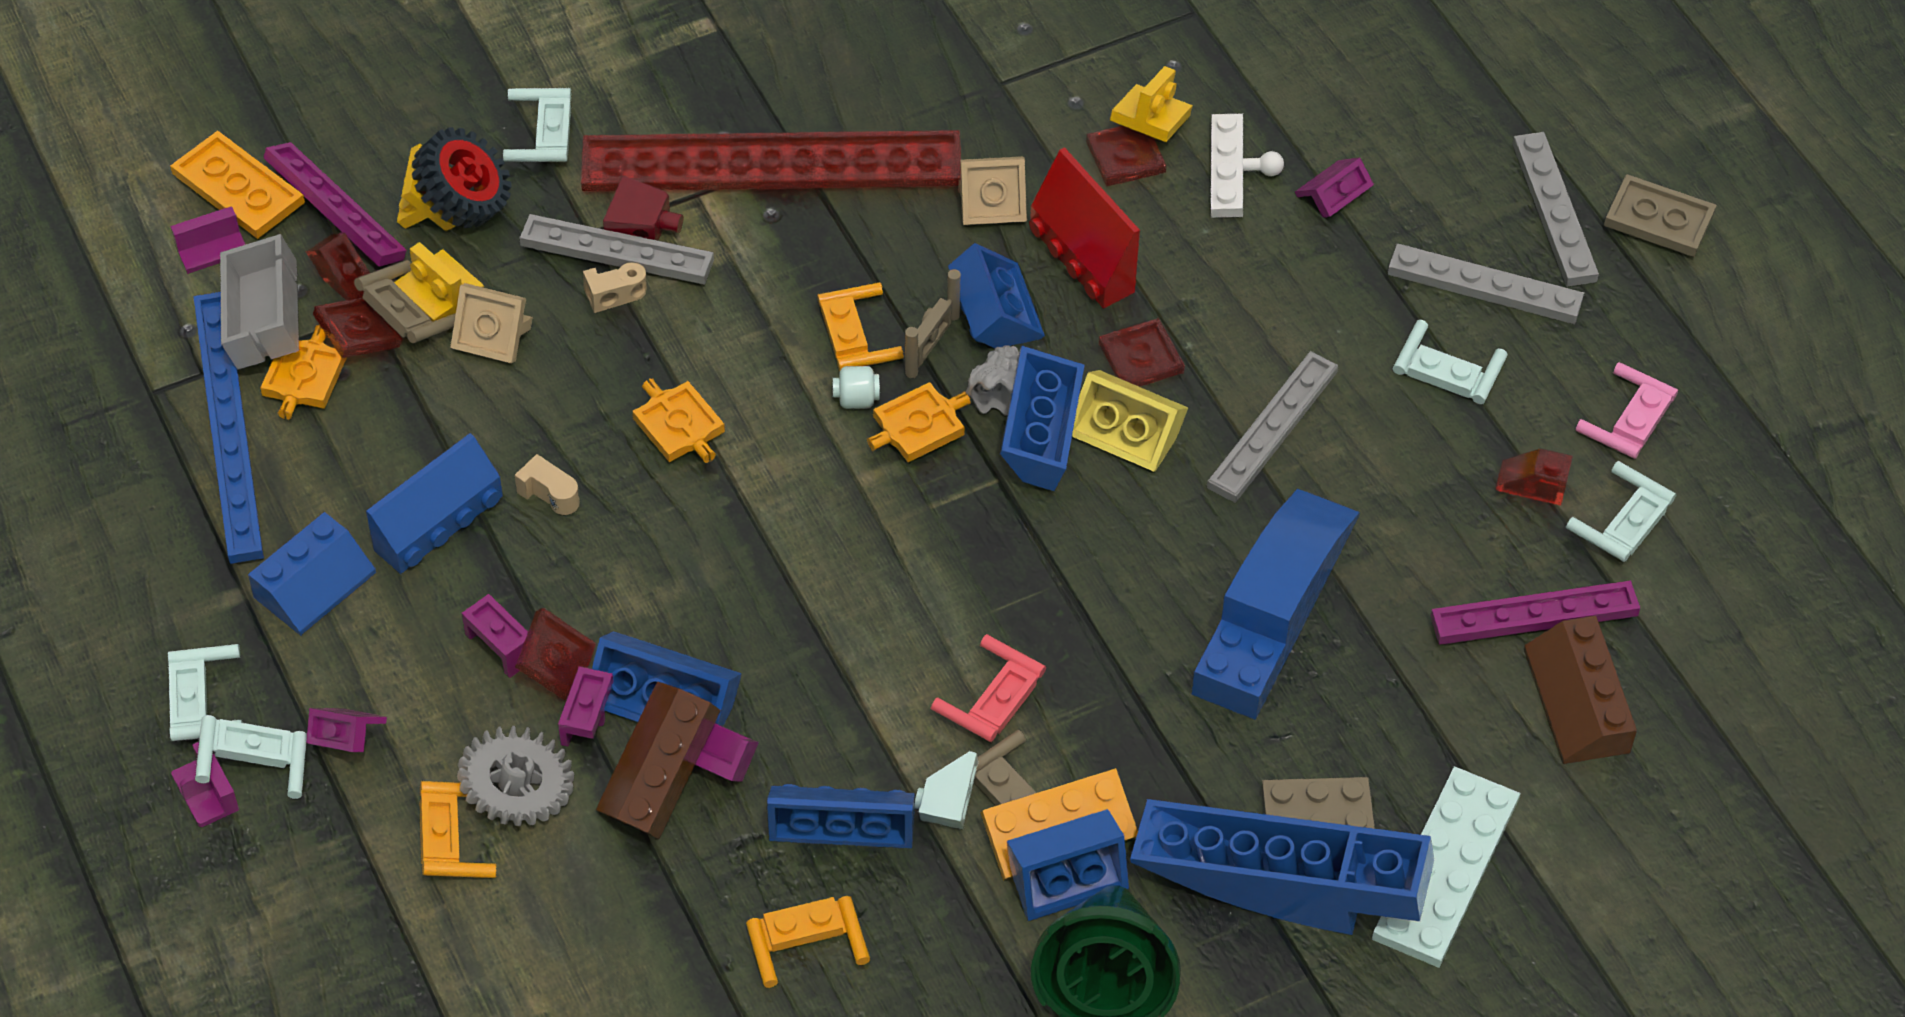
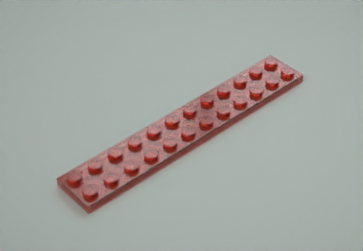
[581,130,961,191]

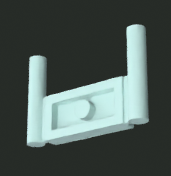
[503,88,571,162]
[1393,320,1508,404]
[1566,461,1676,562]
[168,644,242,741]
[195,715,307,799]

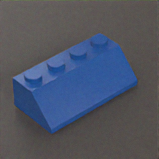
[1000,346,1085,491]
[366,433,503,574]
[592,631,742,726]
[767,784,915,848]

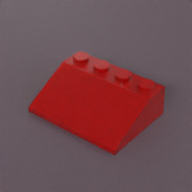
[1029,147,1140,309]

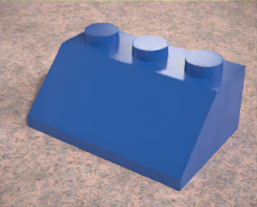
[948,243,1045,348]
[248,512,376,636]
[1007,809,1129,921]

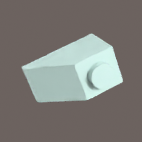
[914,751,978,829]

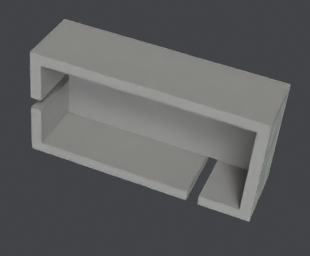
[220,234,299,370]

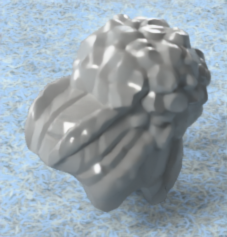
[966,345,1019,416]

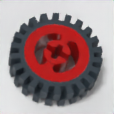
[412,127,511,228]

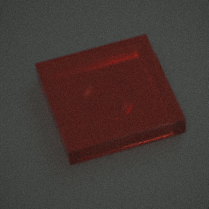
[1086,126,1167,187]
[313,297,402,358]
[1099,318,1185,387]
[515,608,596,701]

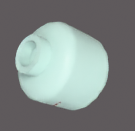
[833,366,879,409]

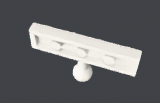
[1211,114,1284,218]

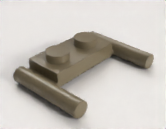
[354,260,456,343]
[905,269,961,378]
[974,730,1036,806]

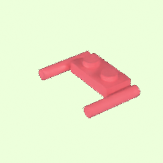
[931,634,1046,742]

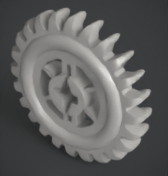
[457,725,575,826]

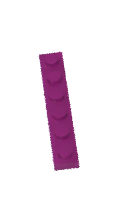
[263,142,407,266]
[1430,581,1640,645]

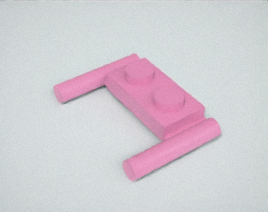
[1575,362,1678,459]

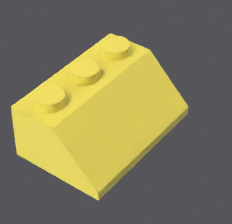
[1072,370,1188,472]

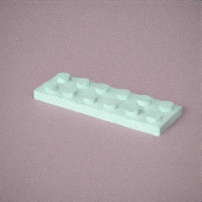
[1372,766,1520,968]

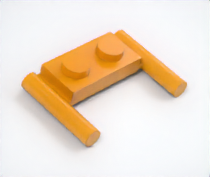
[817,282,904,371]
[419,781,496,878]
[746,896,870,988]

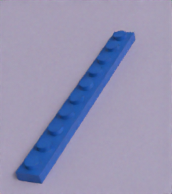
[193,292,264,564]

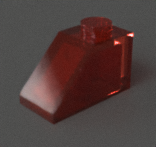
[306,232,370,305]
[1495,448,1573,506]

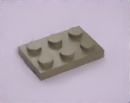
[1604,174,1717,257]
[1261,777,1375,829]

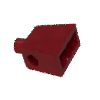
[603,176,684,241]

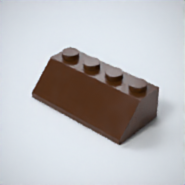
[1524,616,1637,764]
[596,681,721,839]

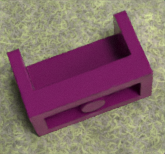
[462,594,536,678]
[695,723,759,781]

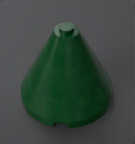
[1031,885,1181,1017]

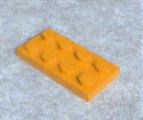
[170,131,305,239]
[980,768,1138,881]

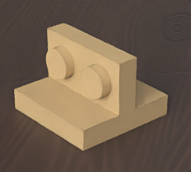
[958,156,1027,225]
[450,283,533,363]

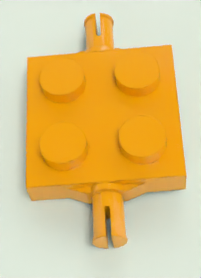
[261,325,347,420]
[632,379,725,463]
[867,382,971,462]

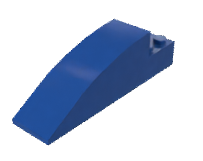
[1192,489,1360,720]
[1130,799,1434,935]

